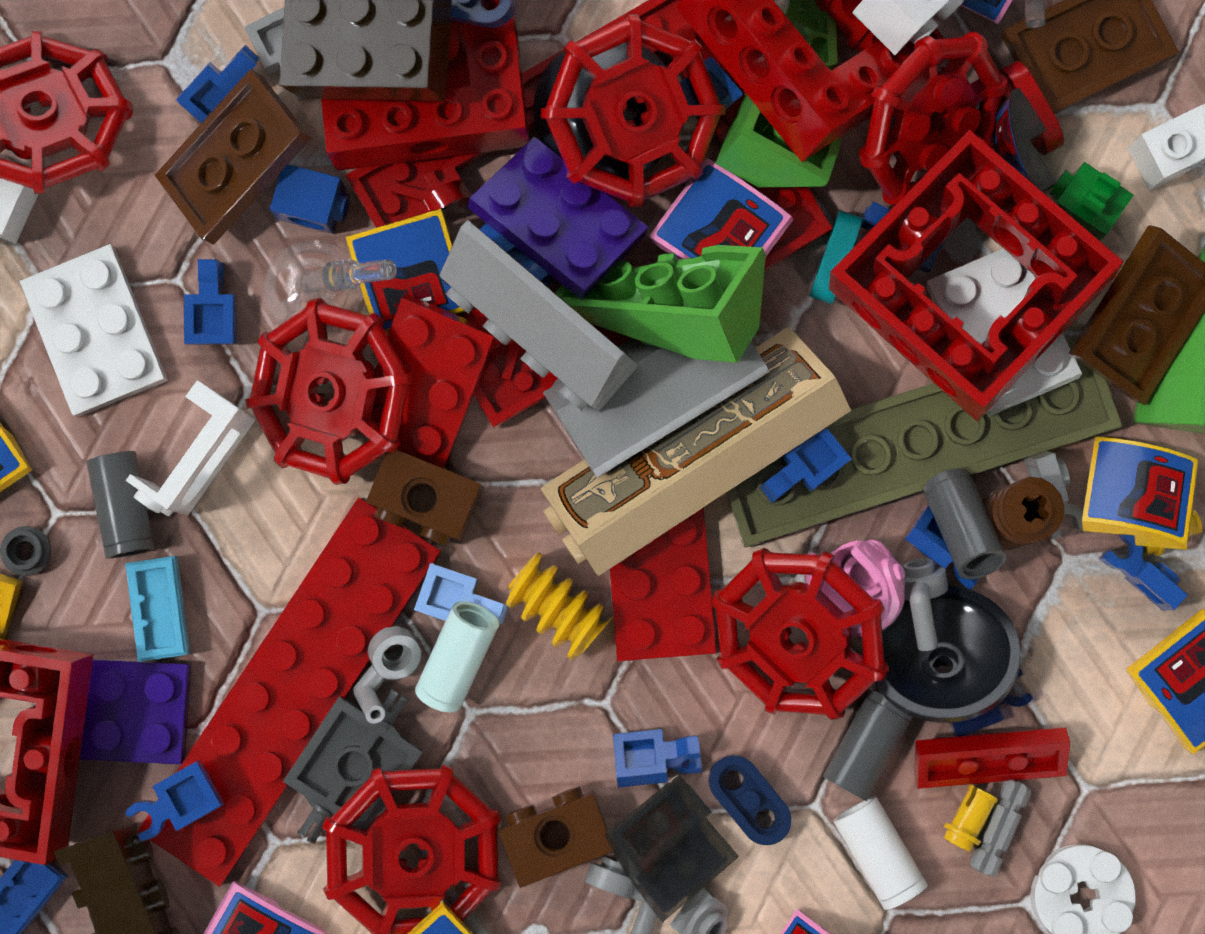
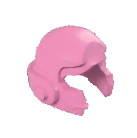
[806,539,905,638]

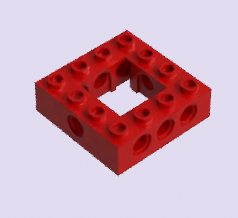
[321,0,530,171]
[676,0,946,162]
[829,130,1124,422]
[0,639,94,865]

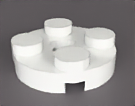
[1031,844,1135,934]

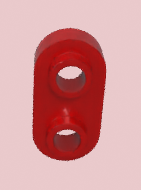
[998,60,1064,155]

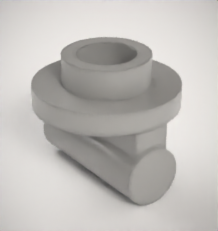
[670,884,728,934]

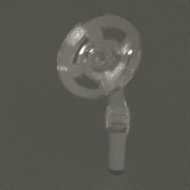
[264,240,397,337]

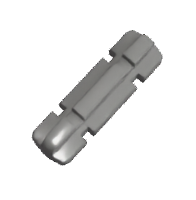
[970,779,1031,877]

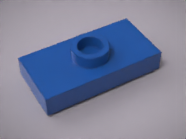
[0,860,69,934]

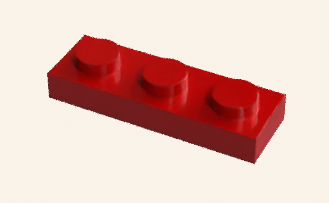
[914,727,1071,789]

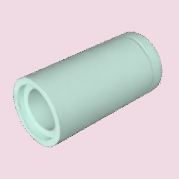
[415,601,499,713]

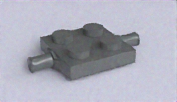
[283,689,423,844]

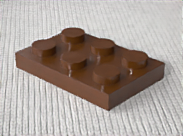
[1000,0,1179,115]
[155,69,312,245]
[1069,225,1205,405]

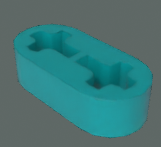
[809,210,863,305]

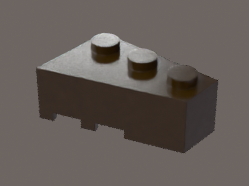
[54,823,180,934]

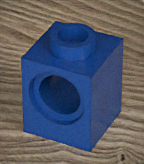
[270,164,350,234]

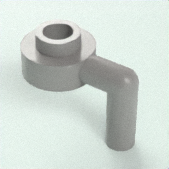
[904,558,948,651]
[354,626,421,724]
[584,856,659,934]

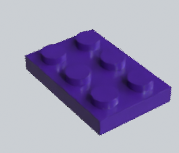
[468,136,648,300]
[80,659,191,765]

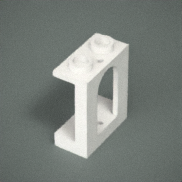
[126,380,256,517]

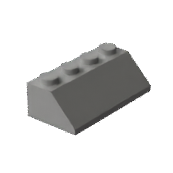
[439,220,639,412]
[543,338,770,477]

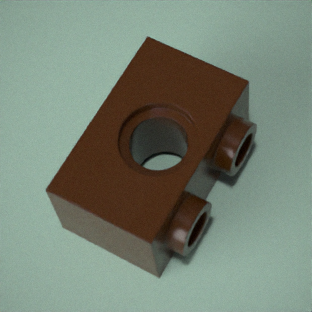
[366,450,484,546]
[498,786,615,888]

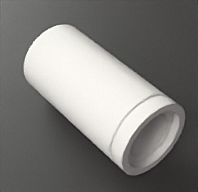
[833,796,928,910]

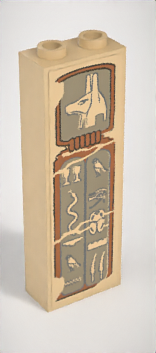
[540,326,851,576]

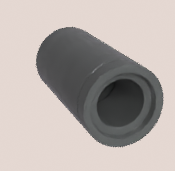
[86,451,155,559]
[923,468,1007,579]
[822,689,913,801]

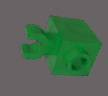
[1049,162,1134,241]

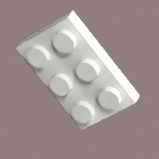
[19,244,168,418]
[926,249,1082,417]

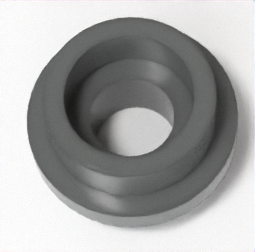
[0,526,51,576]

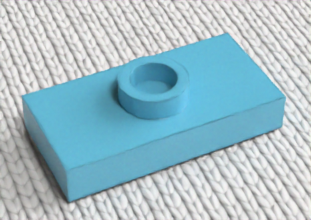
[125,556,191,662]

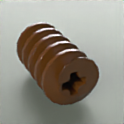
[982,477,1064,550]

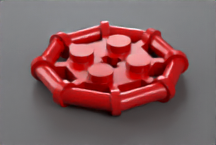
[541,14,726,207]
[0,31,133,194]
[859,32,1008,206]
[245,298,414,485]
[711,548,889,720]
[322,765,502,934]

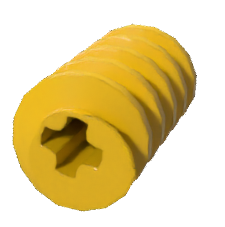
[506,552,614,661]

